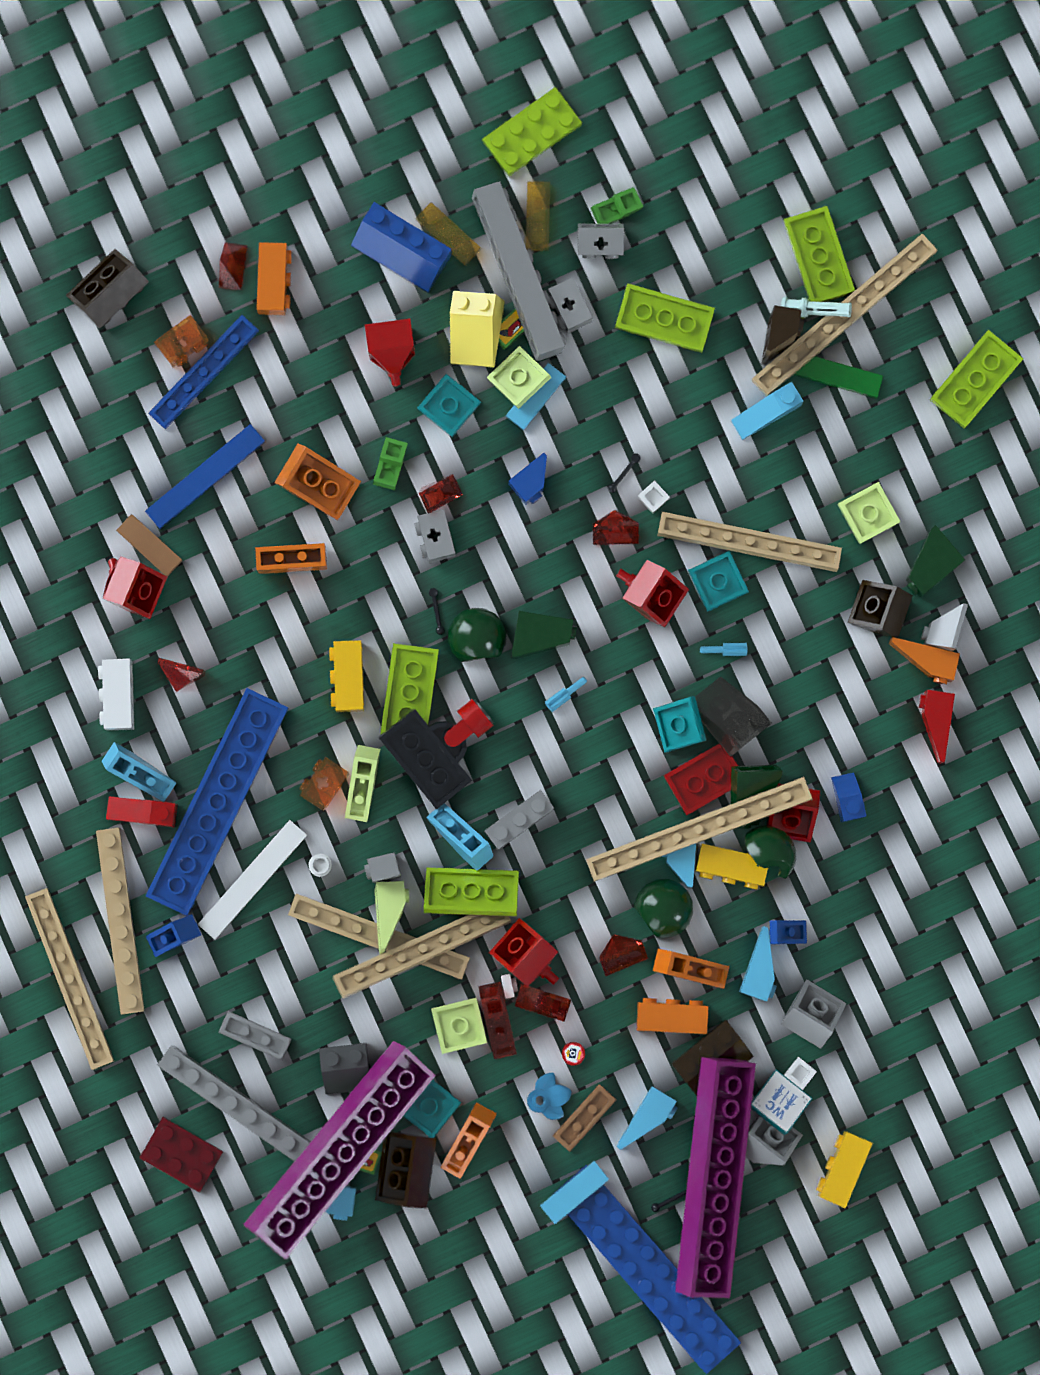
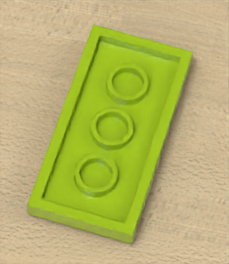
[482,87,582,177]
[783,206,855,302]
[615,283,715,353]
[930,330,1023,429]
[380,643,439,735]
[424,867,519,916]

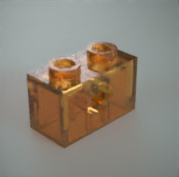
[154,315,209,368]
[299,757,350,812]

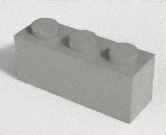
[484,790,554,851]

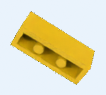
[329,640,364,712]
[695,844,768,890]
[816,1131,873,1208]

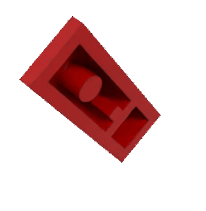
[919,690,955,764]
[106,796,178,828]

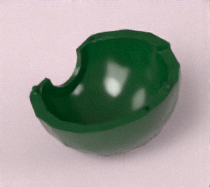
[448,608,507,662]
[744,826,796,879]
[634,879,693,938]

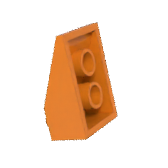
[274,444,361,520]

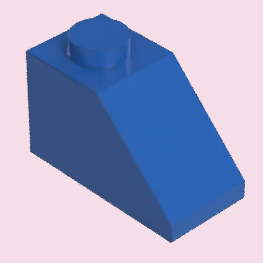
[508,453,547,505]
[831,773,866,822]
[146,914,201,957]

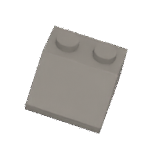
[781,979,846,1049]

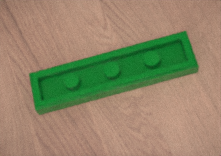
[794,356,883,399]

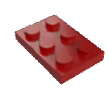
[664,741,738,816]

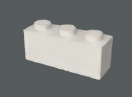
[98,659,134,731]

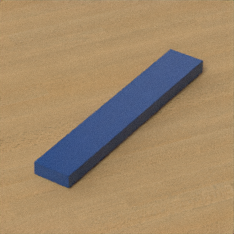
[148,315,259,430]
[145,424,265,529]

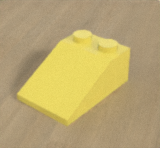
[450,291,505,368]

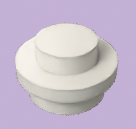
[309,854,332,877]

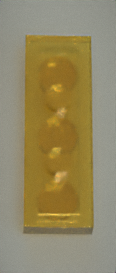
[526,181,550,251]
[416,202,481,266]

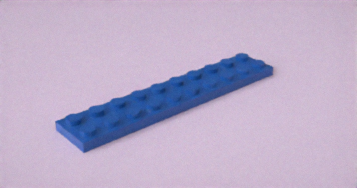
[146,688,289,916]
[551,1164,741,1374]

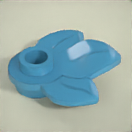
[527,1073,572,1120]

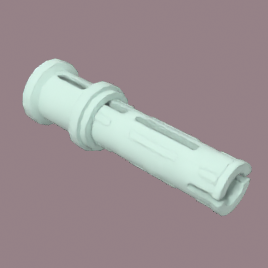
[781,297,852,318]

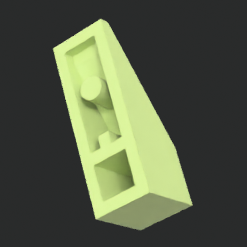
[345,745,381,822]
[375,881,409,955]

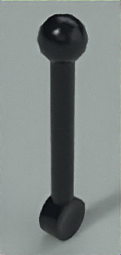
[608,453,641,493]
[429,588,445,635]
[651,1188,687,1212]

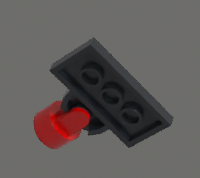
[378,699,494,809]

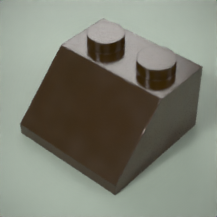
[848,580,913,638]

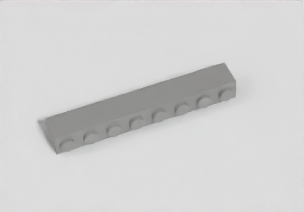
[472,181,566,362]
[157,1045,311,1161]

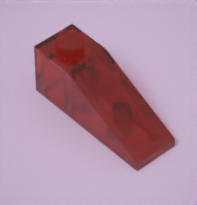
[478,981,517,1059]

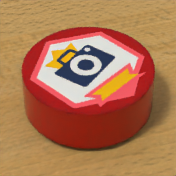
[562,1042,585,1065]

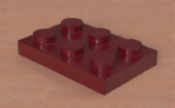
[139,1117,224,1193]

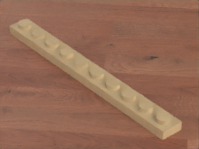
[752,234,937,397]
[586,777,812,881]

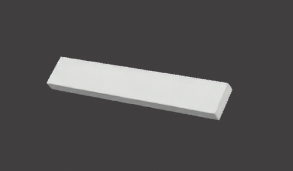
[198,820,307,940]

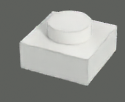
[637,481,670,514]
[501,974,518,999]
[784,1057,817,1090]

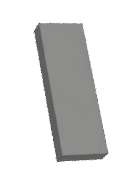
[219,1011,292,1060]

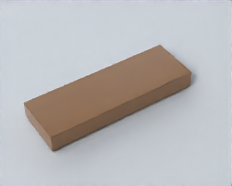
[116,514,183,577]
[553,1084,616,1152]

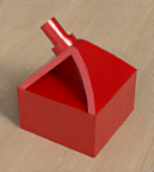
[365,319,415,386]
[103,556,167,619]
[616,560,689,628]
[489,918,559,987]

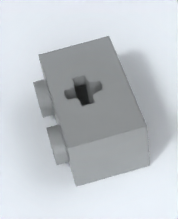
[578,224,624,259]
[548,277,593,334]
[414,509,456,563]
[364,853,401,884]

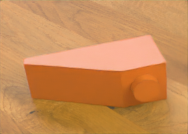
[889,637,960,685]
[653,948,730,989]
[440,1102,497,1179]

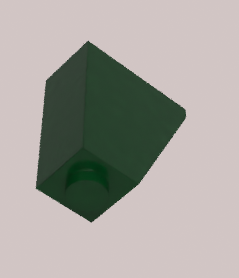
[906,525,965,598]
[511,611,577,659]
[731,765,783,829]

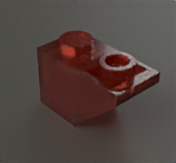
[515,984,571,1022]

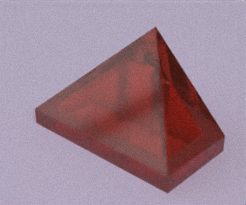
[219,243,248,291]
[419,474,463,514]
[593,510,639,545]
[158,658,206,692]
[599,934,648,976]

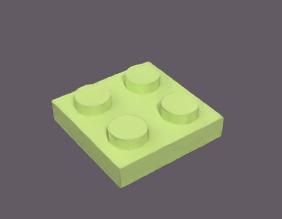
[487,346,551,409]
[838,482,901,544]
[431,998,487,1054]

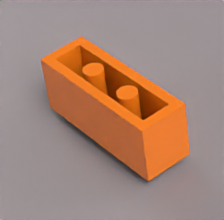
[257,242,292,315]
[255,543,327,574]
[636,998,708,1034]

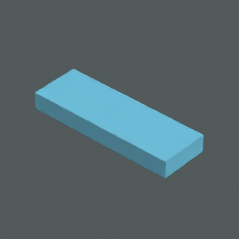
[506,363,566,431]
[540,1161,609,1224]

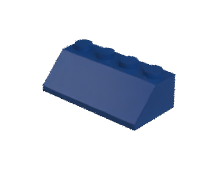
[351,202,452,293]

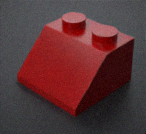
[766,783,820,842]

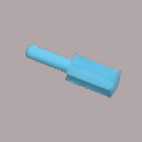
[700,643,748,656]
[545,677,587,712]

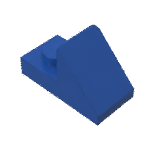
[769,920,807,944]

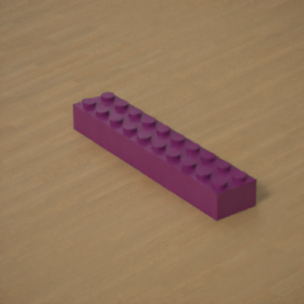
[243,1041,436,1260]
[675,1057,756,1298]

